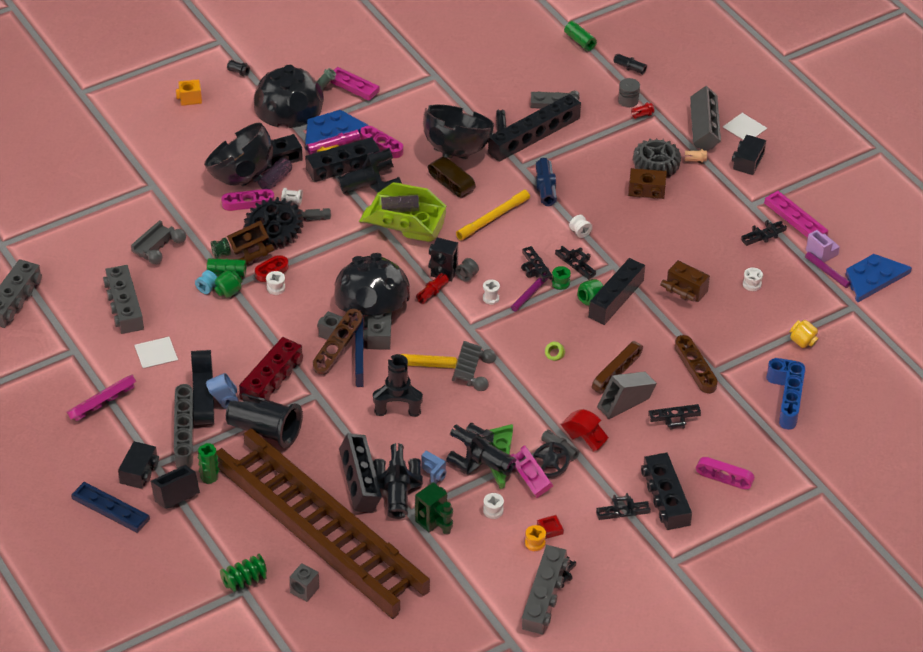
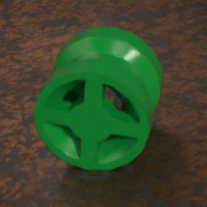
[551,266,571,290]

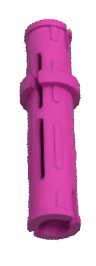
[307,130,361,155]

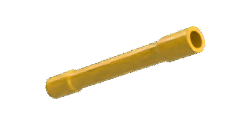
[456,189,530,241]

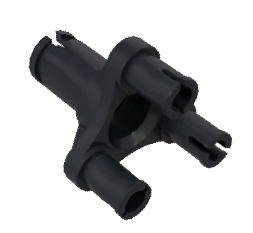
[337,148,402,194]
[373,354,423,417]
[446,423,517,476]
[373,443,423,519]

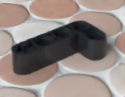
[191,350,214,425]

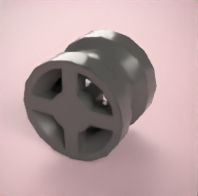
[455,258,479,282]

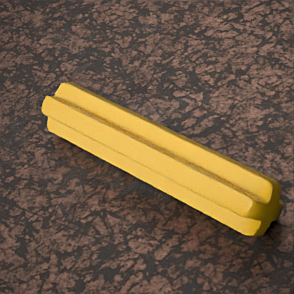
[401,354,457,368]

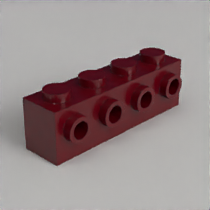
[239,336,303,400]

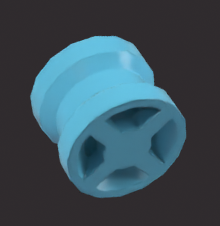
[195,270,217,294]

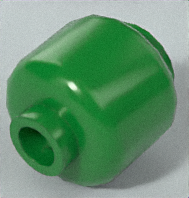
[214,270,243,298]
[577,279,604,306]

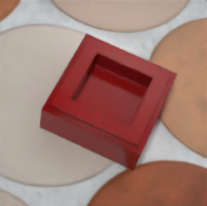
[537,515,564,539]

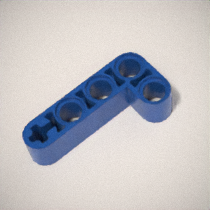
[766,358,805,430]

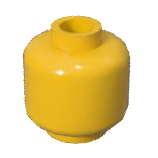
[789,320,819,348]

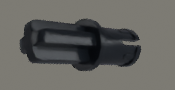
[613,54,647,75]

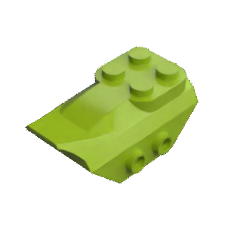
[359,182,446,242]

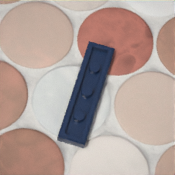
[355,318,364,387]
[71,482,150,533]

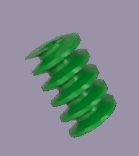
[220,553,267,593]

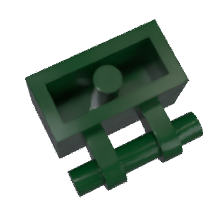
[415,482,453,534]

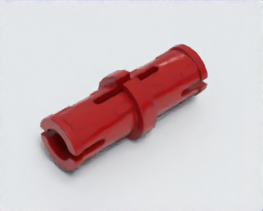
[416,273,449,304]

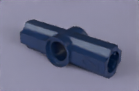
[536,158,557,206]

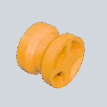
[525,525,546,551]

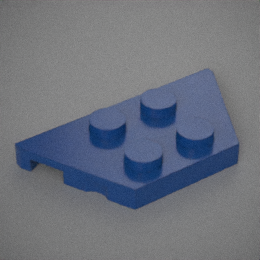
[305,110,369,150]
[845,254,912,302]

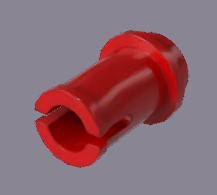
[631,102,655,119]

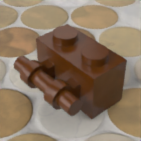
[227,221,275,265]
[660,260,710,302]

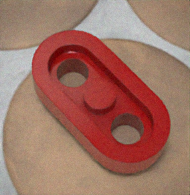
[255,255,289,282]

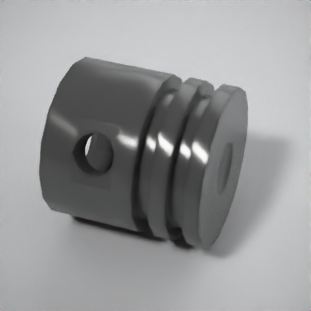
[618,78,640,108]

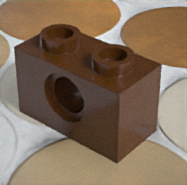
[628,168,667,199]

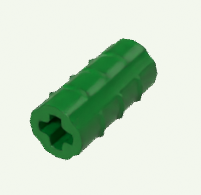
[564,21,597,51]
[207,258,247,277]
[198,443,219,484]

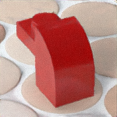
[560,409,609,451]

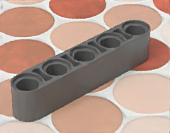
[174,384,194,468]

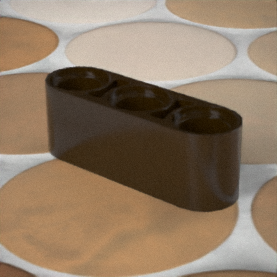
[428,156,476,197]

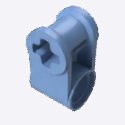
[206,373,239,409]

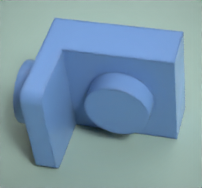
[421,450,447,484]

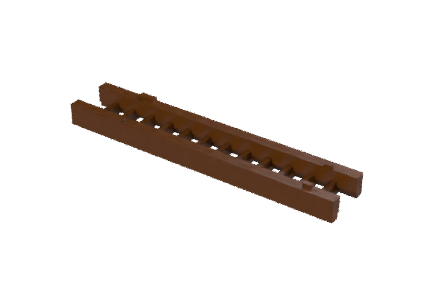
[217,428,430,619]

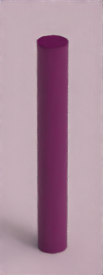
[805,252,851,288]
[511,273,549,312]

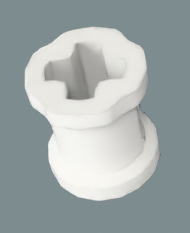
[281,188,303,206]
[483,280,500,305]

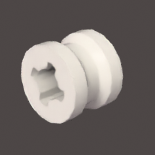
[569,215,592,238]
[743,268,763,291]
[266,271,285,295]
[483,493,504,519]

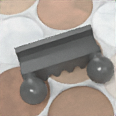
[131,220,186,264]
[452,341,496,391]

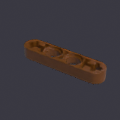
[313,309,362,375]
[675,335,718,394]
[592,341,643,394]

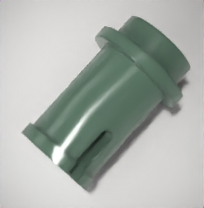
[317,68,336,90]

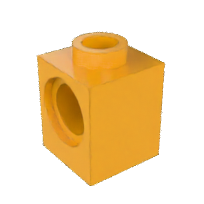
[176,79,202,106]

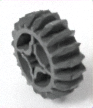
[633,138,681,177]

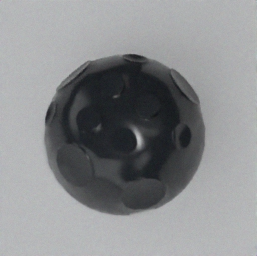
[254,64,324,128]
[423,104,494,159]
[204,122,273,187]
[334,253,410,315]

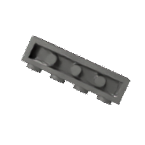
[690,86,721,151]
[0,259,42,328]
[103,265,144,334]
[364,312,392,350]
[522,544,570,635]

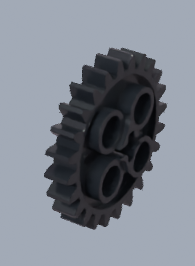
[244,197,304,249]

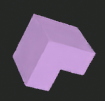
[806,230,840,262]

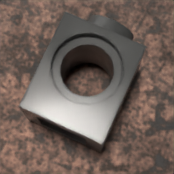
[317,311,348,340]
[289,563,319,602]

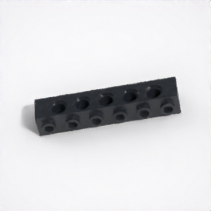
[488,94,581,162]

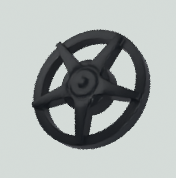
[533,442,570,478]

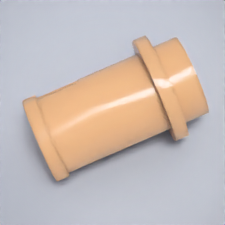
[685,149,707,163]

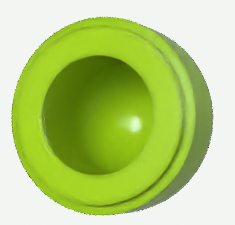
[545,341,565,361]

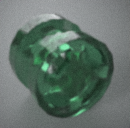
[211,237,231,259]

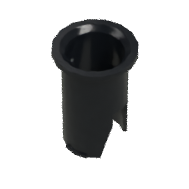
[225,393,303,448]

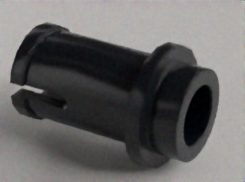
[227,59,250,76]

